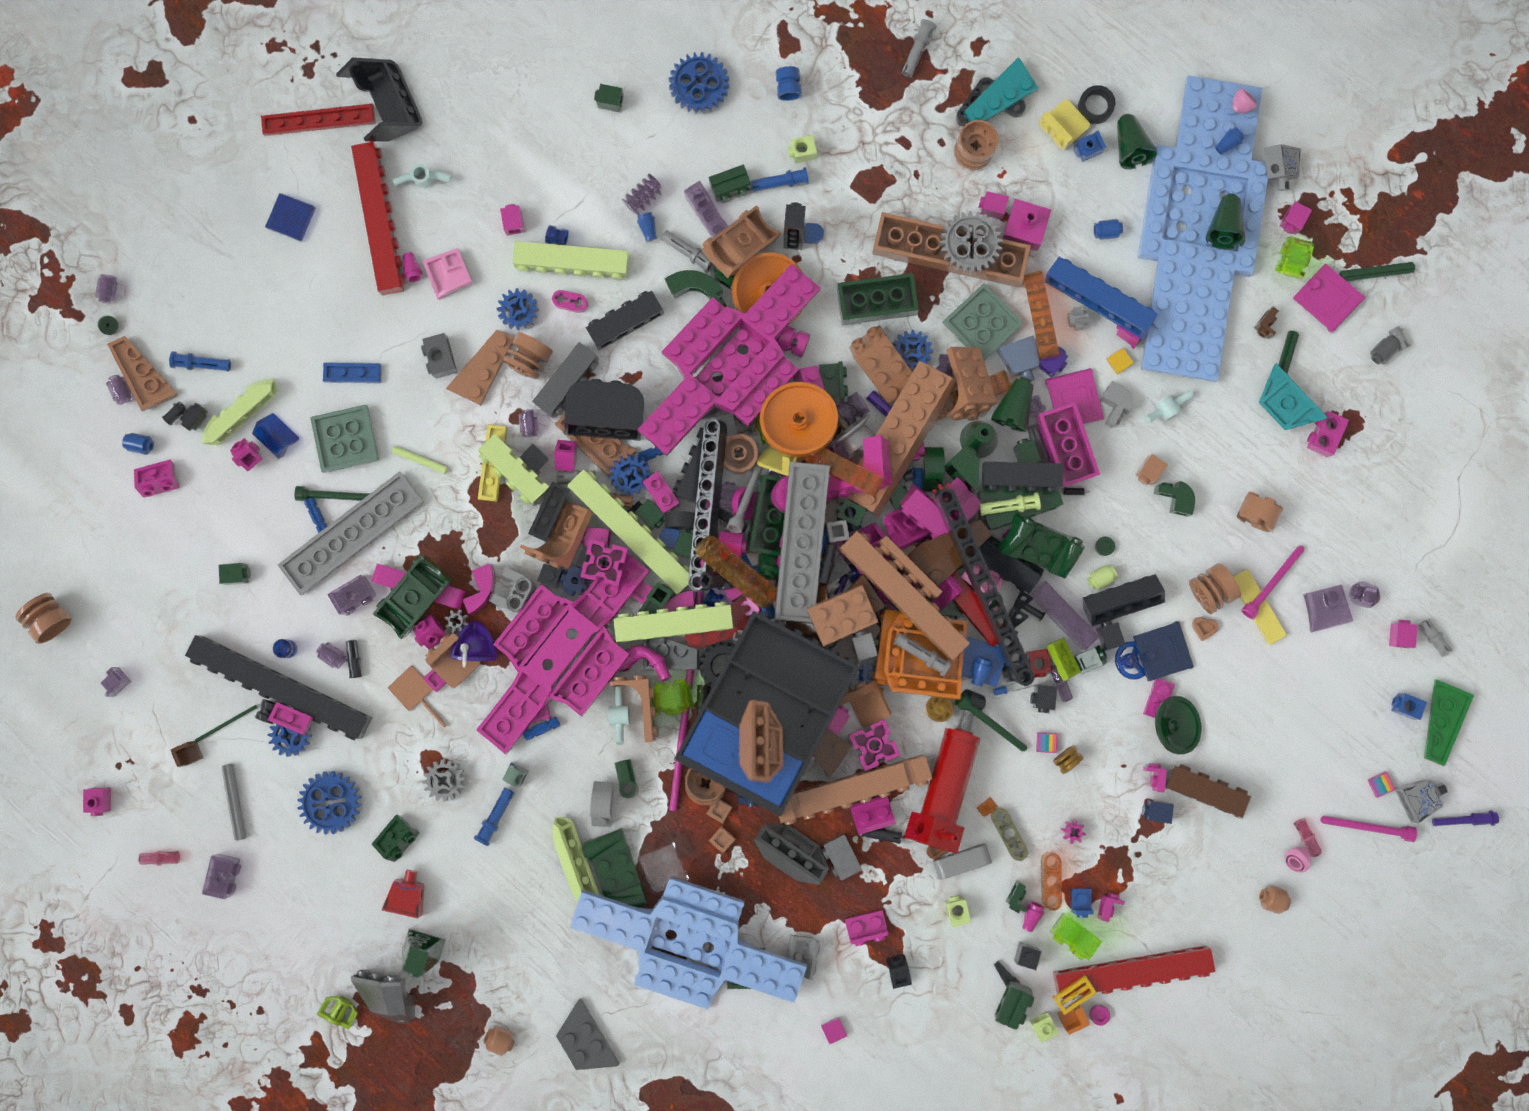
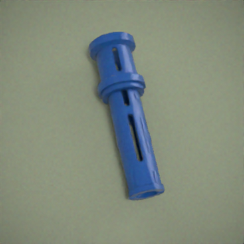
[751,167,809,192]
[169,351,231,372]
[473,787,515,846]

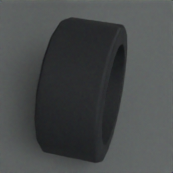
[1078,85,1116,124]
[665,511,695,530]

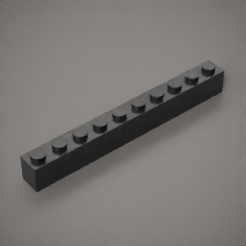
[185,635,373,740]

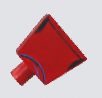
[382,869,424,918]

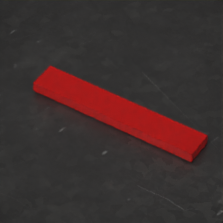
[261,104,376,136]

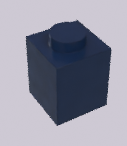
[1142,800,1174,824]

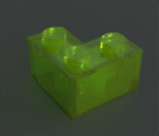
[1050,913,1103,961]

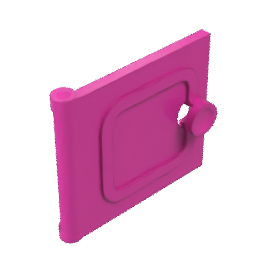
[1293,263,1366,333]
[1045,368,1104,424]

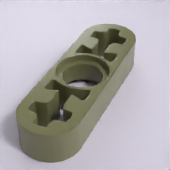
[991,808,1028,861]

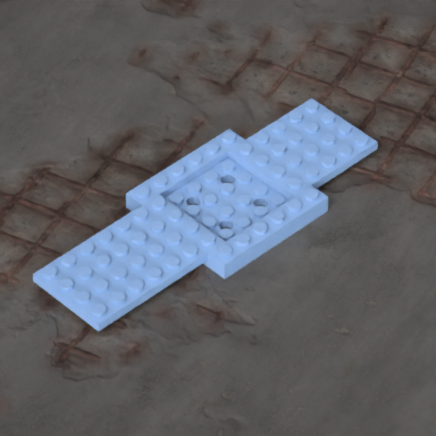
[1137,75,1268,382]

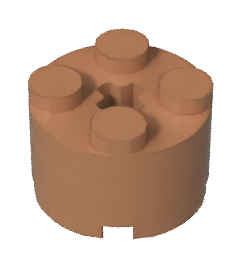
[724,434,758,475]
[1236,491,1283,532]

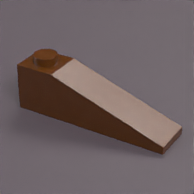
[907,519,992,586]

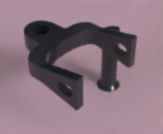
[1001,590,1046,641]

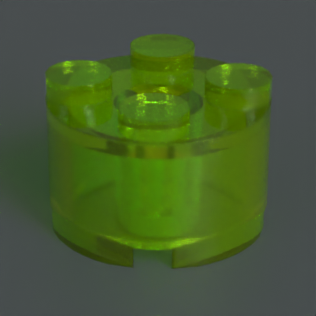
[1275,236,1314,280]
[653,679,694,716]

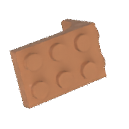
[849,325,912,404]
[945,347,997,421]
[520,501,593,569]
[609,675,659,742]

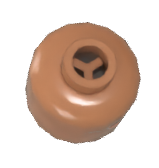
[1259,885,1291,914]
[484,1026,515,1056]

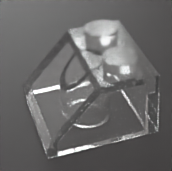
[638,842,689,893]

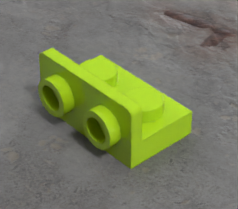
[1047,637,1081,681]

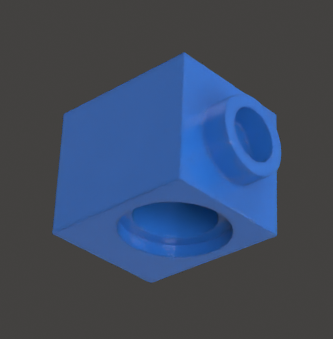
[1391,693,1427,720]

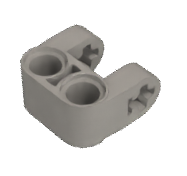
[488,566,536,613]

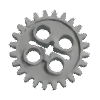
[939,211,1003,274]

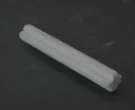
[221,764,246,841]

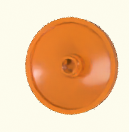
[732,252,803,323]
[760,382,838,457]

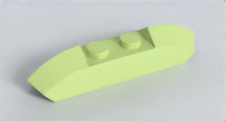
[201,379,277,445]
[553,817,599,901]

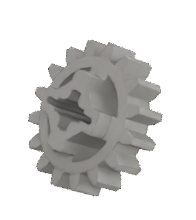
[422,759,466,802]

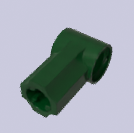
[614,759,639,798]

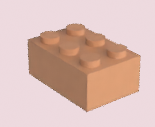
[806,585,878,646]

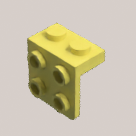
[1038,99,1090,151]
[756,445,806,476]

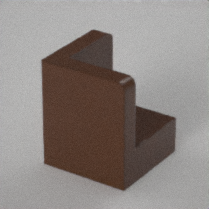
[170,741,204,767]

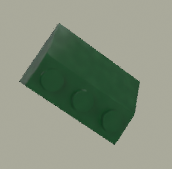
[945,446,979,493]

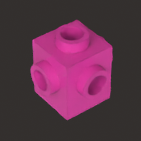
[230,438,262,471]
[413,615,447,650]

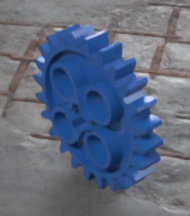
[669,52,729,114]
[297,771,362,835]

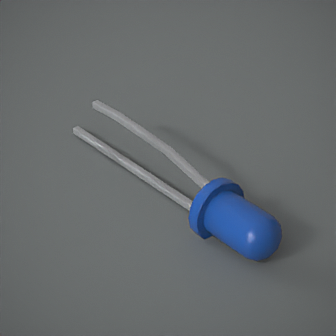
[993,676,1035,696]

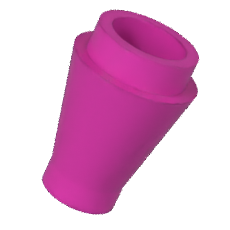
[403,252,423,282]
[1022,901,1045,932]

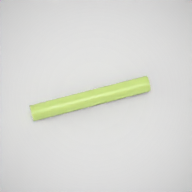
[392,446,448,474]

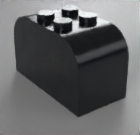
[564,379,644,441]

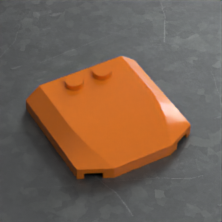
[883,613,968,700]

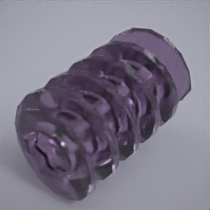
[621,173,662,215]

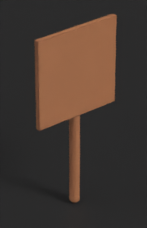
[388,665,446,727]

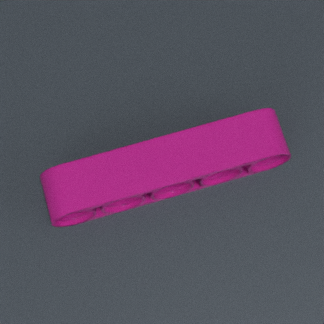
[371,564,466,609]

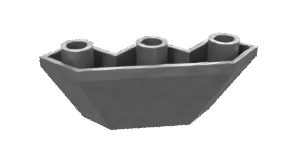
[351,970,415,1023]

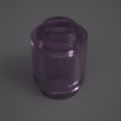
[95,274,118,304]
[106,375,132,405]
[519,409,539,437]
[316,642,347,669]

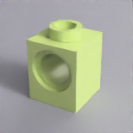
[788,135,817,163]
[944,895,971,927]
[1029,1011,1059,1043]

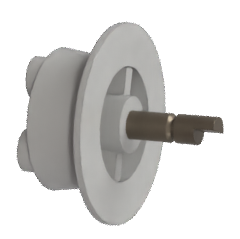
[826,411,876,460]

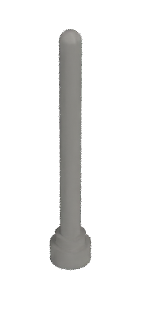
[727,464,763,533]

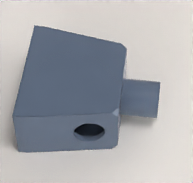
[997,335,1039,382]

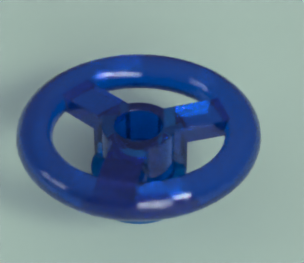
[1115,641,1145,680]

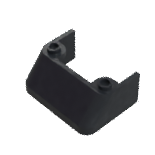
[336,57,422,142]

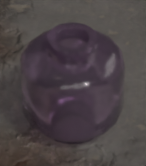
[1349,581,1380,609]

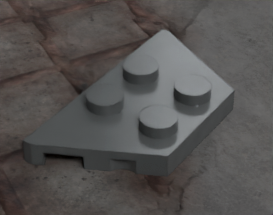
[556,998,620,1070]

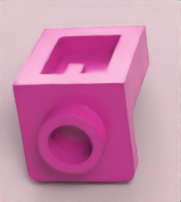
[1143,763,1167,793]
[1097,893,1125,922]

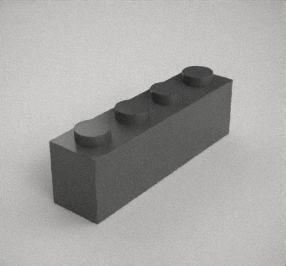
[532,342,599,418]

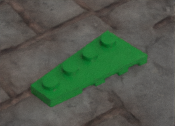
[1424,679,1474,766]

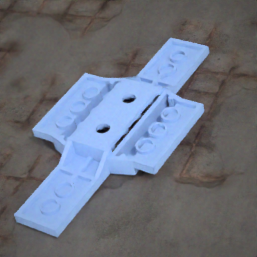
[570,876,807,1009]

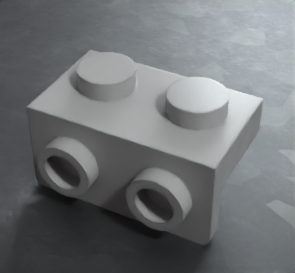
[786,935,820,980]

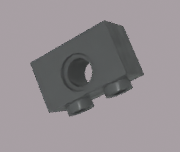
[421,333,458,379]

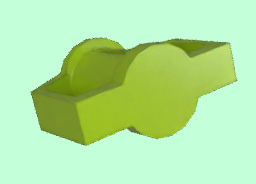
[317,995,358,1029]

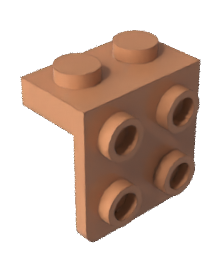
[425,633,480,689]
[840,680,892,727]

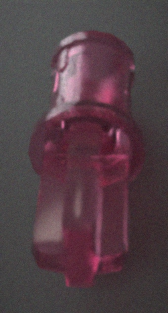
[1293,818,1322,857]
[138,850,180,866]

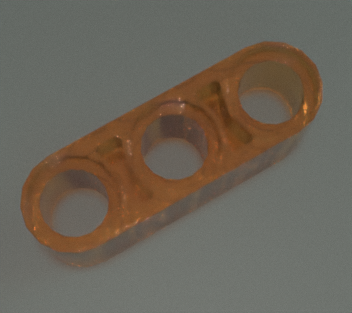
[1041,851,1062,911]

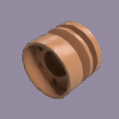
[954,120,999,170]
[502,332,553,380]
[1189,563,1241,614]
[15,593,72,644]
[686,768,726,806]

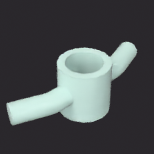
[392,164,452,188]
[1144,390,1194,424]
[609,685,630,745]

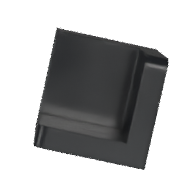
[520,443,549,475]

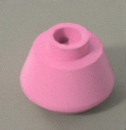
[1232,89,1257,114]
[1284,847,1311,872]

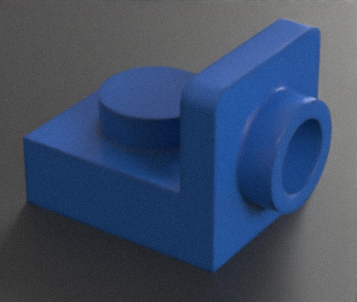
[1070,888,1094,918]

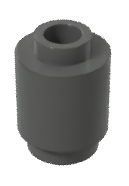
[1370,336,1400,365]

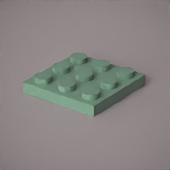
[942,283,1024,361]
[310,405,379,473]

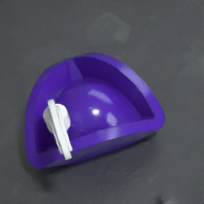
[450,621,497,668]

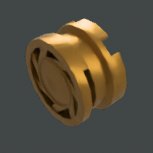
[925,697,954,722]
[1053,745,1084,774]

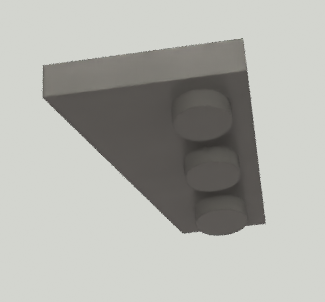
[643,637,700,671]

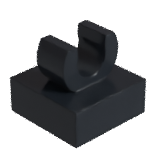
[903,460,915,483]

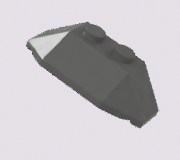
[754,824,829,885]

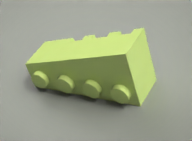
[478,434,549,506]

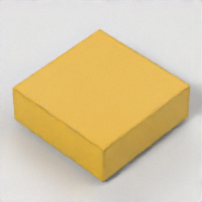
[1106,348,1134,374]

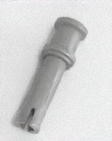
[901,19,937,78]
[661,230,713,272]
[893,633,952,676]

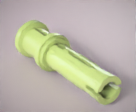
[979,492,1041,516]

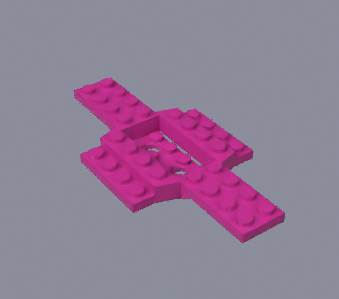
[637,264,821,456]
[476,553,651,754]

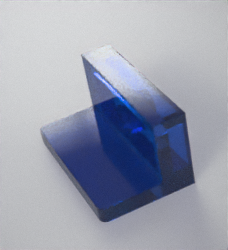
[252,413,299,459]

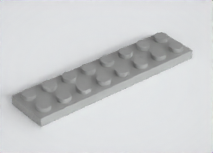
[775,462,830,622]
[278,471,424,595]

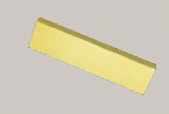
[478,424,508,502]
[1233,569,1287,645]

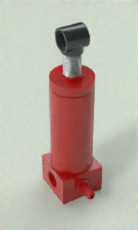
[904,689,986,854]

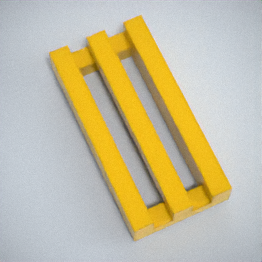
[1052,975,1097,1015]

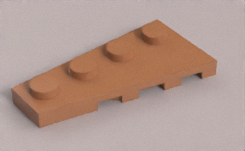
[446,330,514,406]
[107,336,178,412]
[555,414,636,477]
[877,536,942,600]

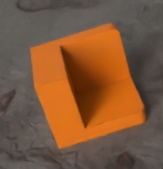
[1057,1005,1090,1035]

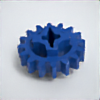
[497,288,539,330]
[893,329,933,371]
[609,454,651,496]
[268,724,312,757]

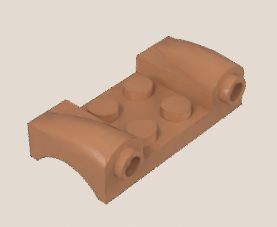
[701,205,782,278]

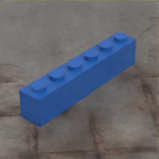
[1045,256,1158,340]

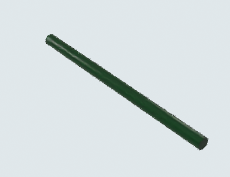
[195,705,258,743]

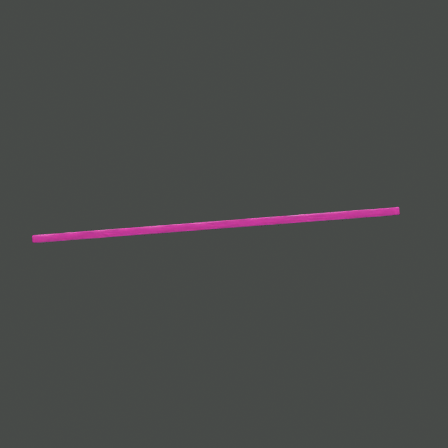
[669,467,714,811]

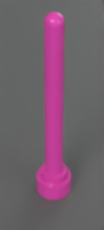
[1241,545,1304,620]
[1320,816,1417,842]

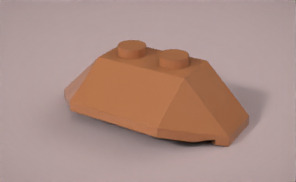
[739,700,783,783]

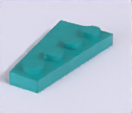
[964,57,1039,122]

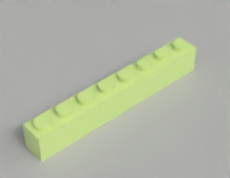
[567,469,689,595]

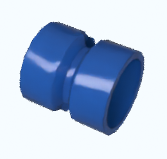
[775,66,802,101]

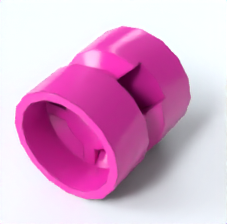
[778,326,810,358]

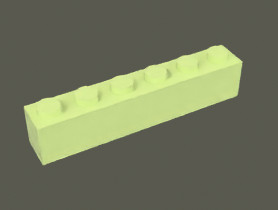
[512,241,630,280]
[614,602,733,643]

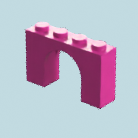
[810,435,892,501]

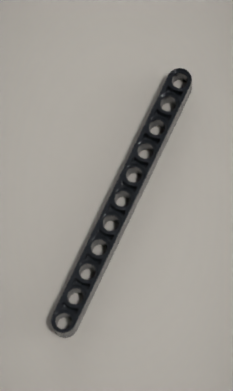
[934,488,1034,686]

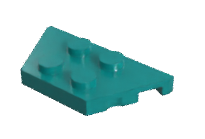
[1258,363,1327,430]

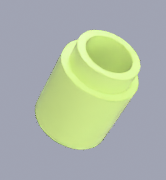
[1087,565,1118,590]

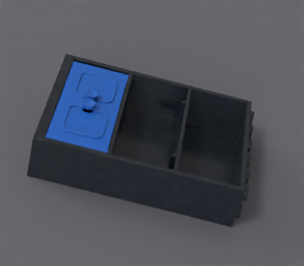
[674,610,859,817]

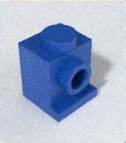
[1074,130,1106,162]

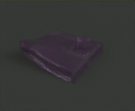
[1303,585,1354,633]

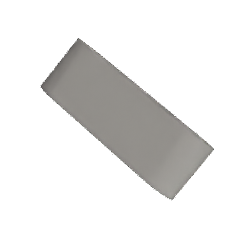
[933,843,992,880]

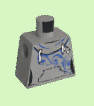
[1264,144,1301,191]
[1395,780,1448,823]

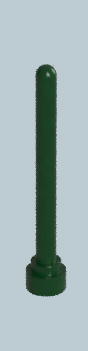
[294,486,370,501]
[954,692,1027,752]

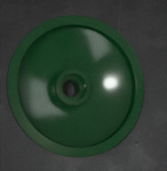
[1155,696,1202,755]

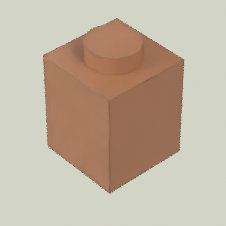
[1135,454,1168,486]

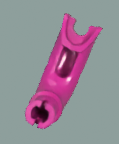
[619,645,672,682]

